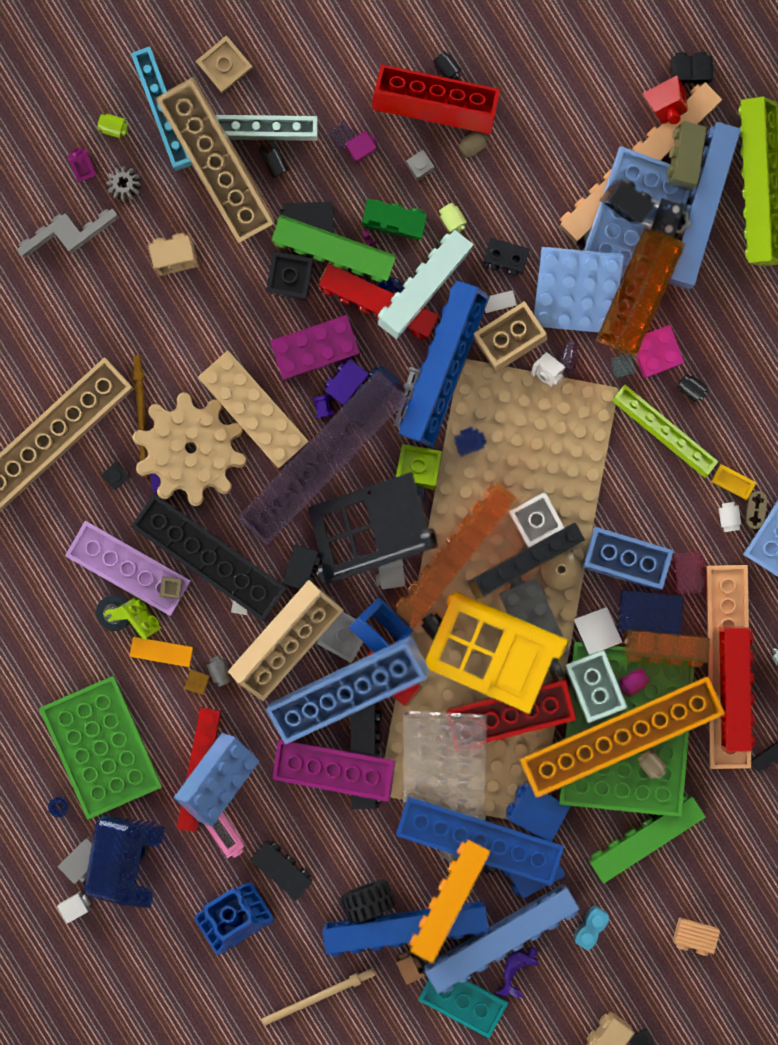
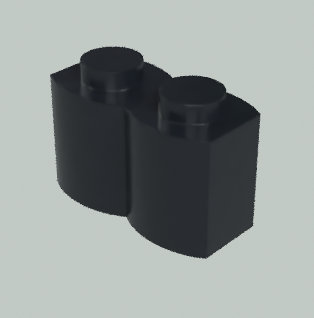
[670,52,713,84]

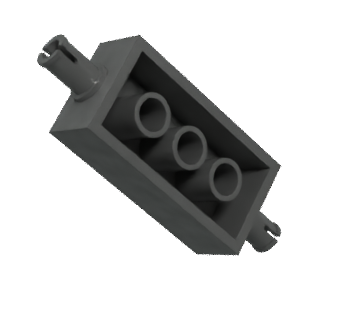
[499,577,570,681]

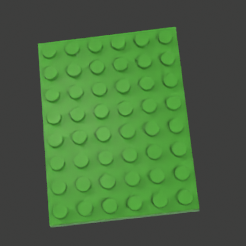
[559,642,696,817]

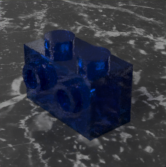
[454,427,487,458]

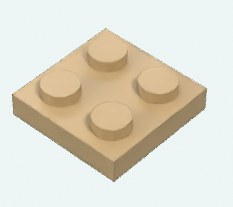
[196,35,253,93]

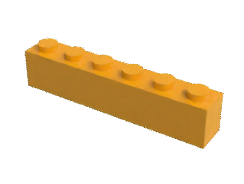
[409,840,490,963]

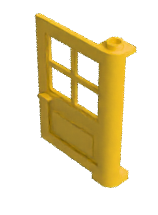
[425,592,569,713]

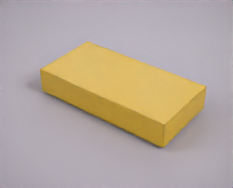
[711,464,756,501]

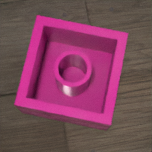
[630,325,684,379]

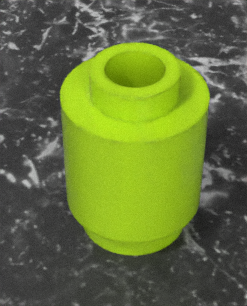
[97,114,129,138]

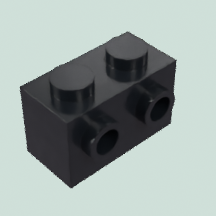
[483,238,530,276]

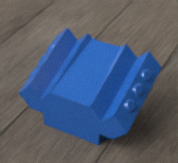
[194,882,274,955]

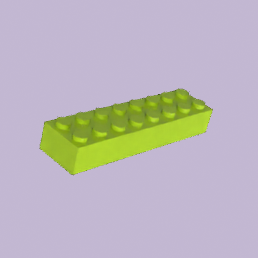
[739,97,778,266]

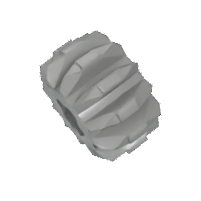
[106,166,141,201]

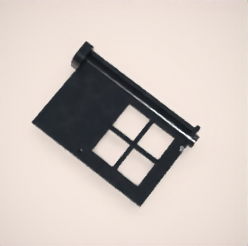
[308,472,438,584]

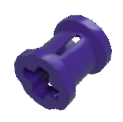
[313,395,334,419]

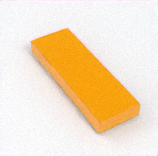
[129,637,193,667]

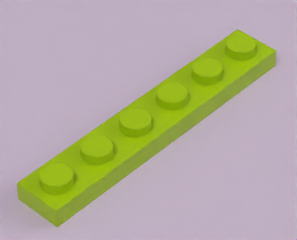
[611,384,718,478]

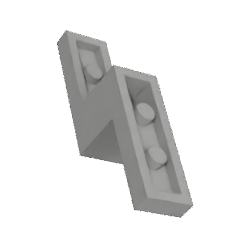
[17,208,119,259]

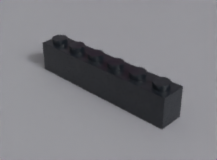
[466,522,585,599]
[351,700,382,809]

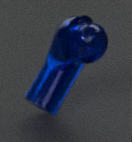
[378,277,405,293]

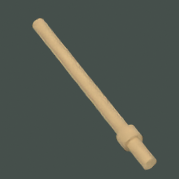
[262,968,375,1026]

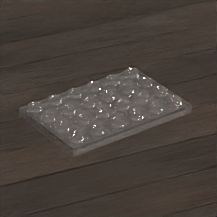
[403,711,487,820]

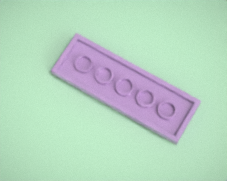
[65,521,191,616]

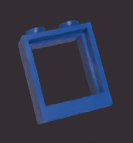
[348,597,413,653]

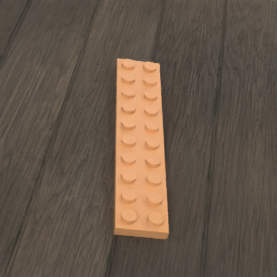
[706,565,751,769]

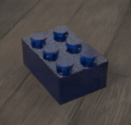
[617,590,684,637]

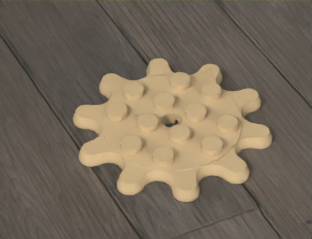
[133,392,247,506]

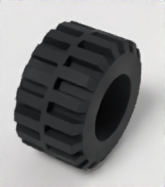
[340,880,396,923]

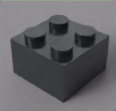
[599,179,655,224]
[266,251,314,301]

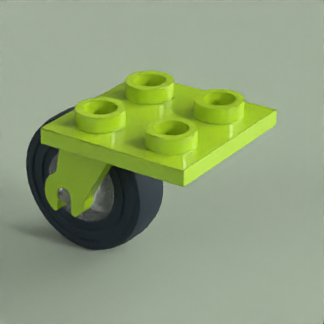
[96,594,161,640]

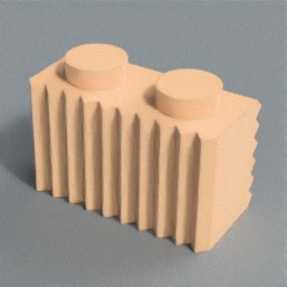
[673,917,720,956]

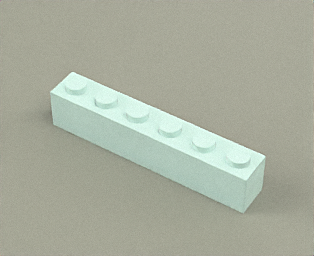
[216,115,318,141]
[378,230,474,339]

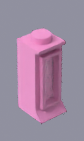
[204,812,245,858]

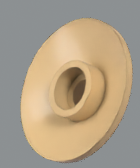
[540,550,581,590]

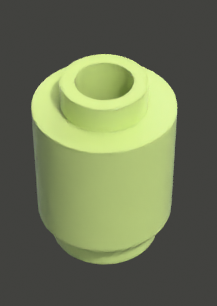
[439,203,467,233]

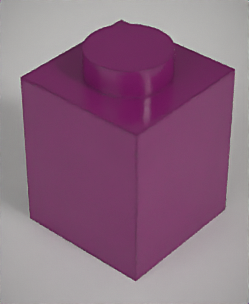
[345,131,378,164]

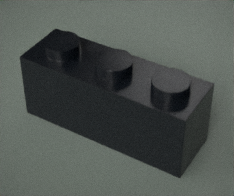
[250,839,313,901]

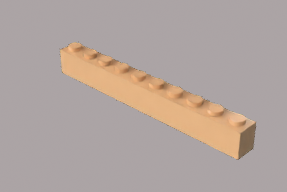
[559,82,722,243]

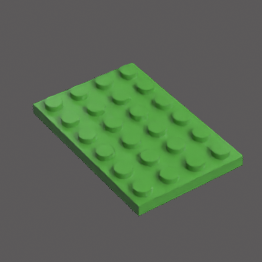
[39,676,162,820]

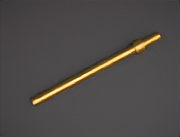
[132,355,150,477]

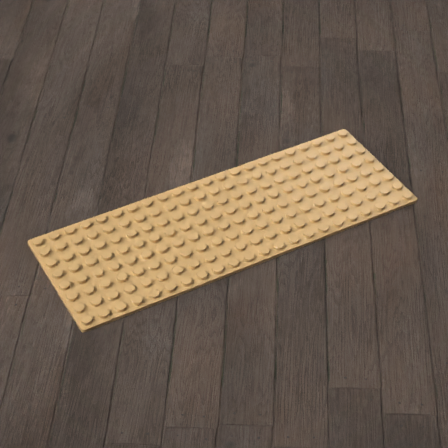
[385,359,618,820]

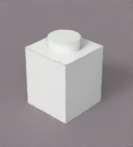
[57,891,91,924]

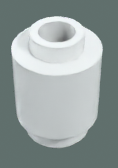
[718,502,741,532]

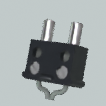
[642,198,691,240]

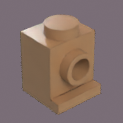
[396,950,425,985]

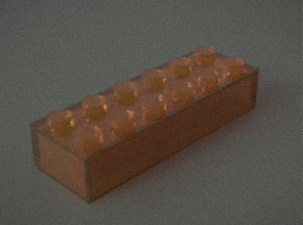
[595,228,685,357]

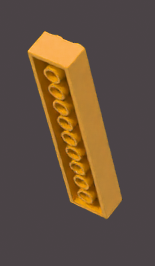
[519,677,725,797]

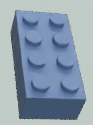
[581,527,674,591]
[174,733,259,826]

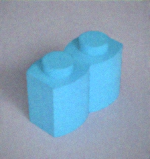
[574,905,609,951]

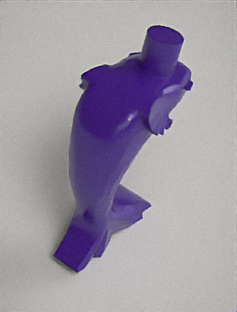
[496,947,538,998]

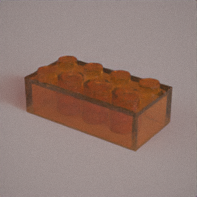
[622,630,710,668]

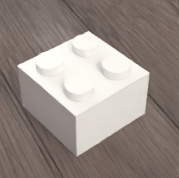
[508,492,564,548]

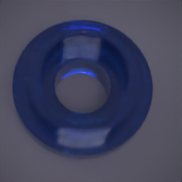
[48,797,69,817]

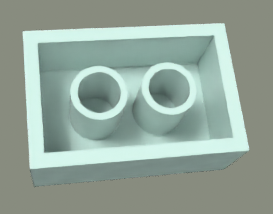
[564,650,627,723]

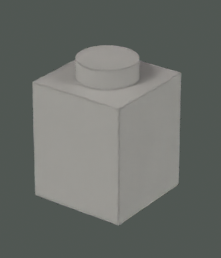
[406,150,434,181]

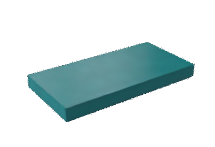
[418,979,508,1039]

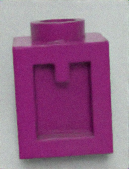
[68,148,97,182]

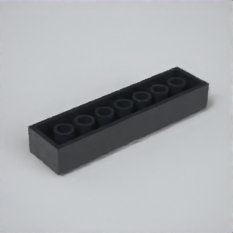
[130,493,287,621]

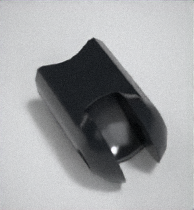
[259,141,290,178]

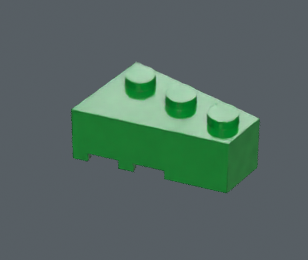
[362,198,427,241]

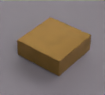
[184,669,210,695]

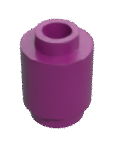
[618,669,650,697]

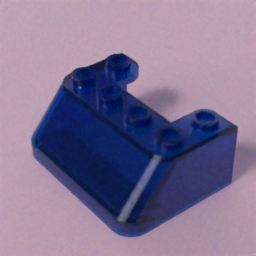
[84,816,165,908]

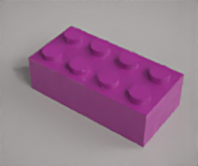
[270,315,360,381]

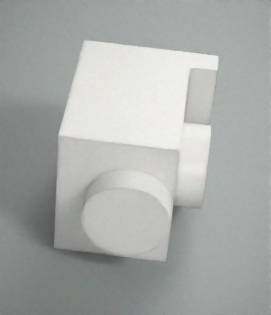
[531,352,565,387]

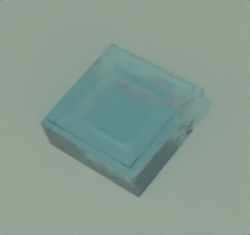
[610,354,635,378]

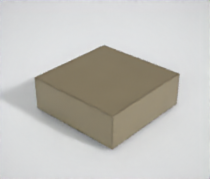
[160,577,183,599]

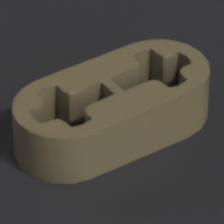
[745,491,767,529]

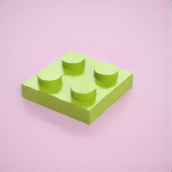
[396,444,442,490]

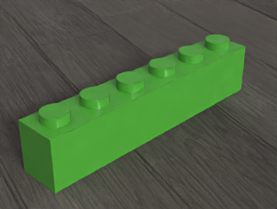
[272,215,396,282]
[589,794,706,884]

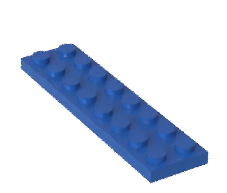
[396,796,564,886]

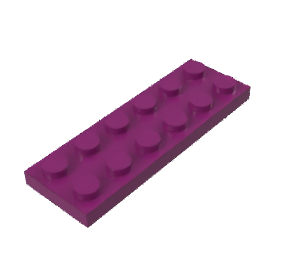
[272,739,396,801]

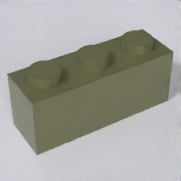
[666,121,707,190]

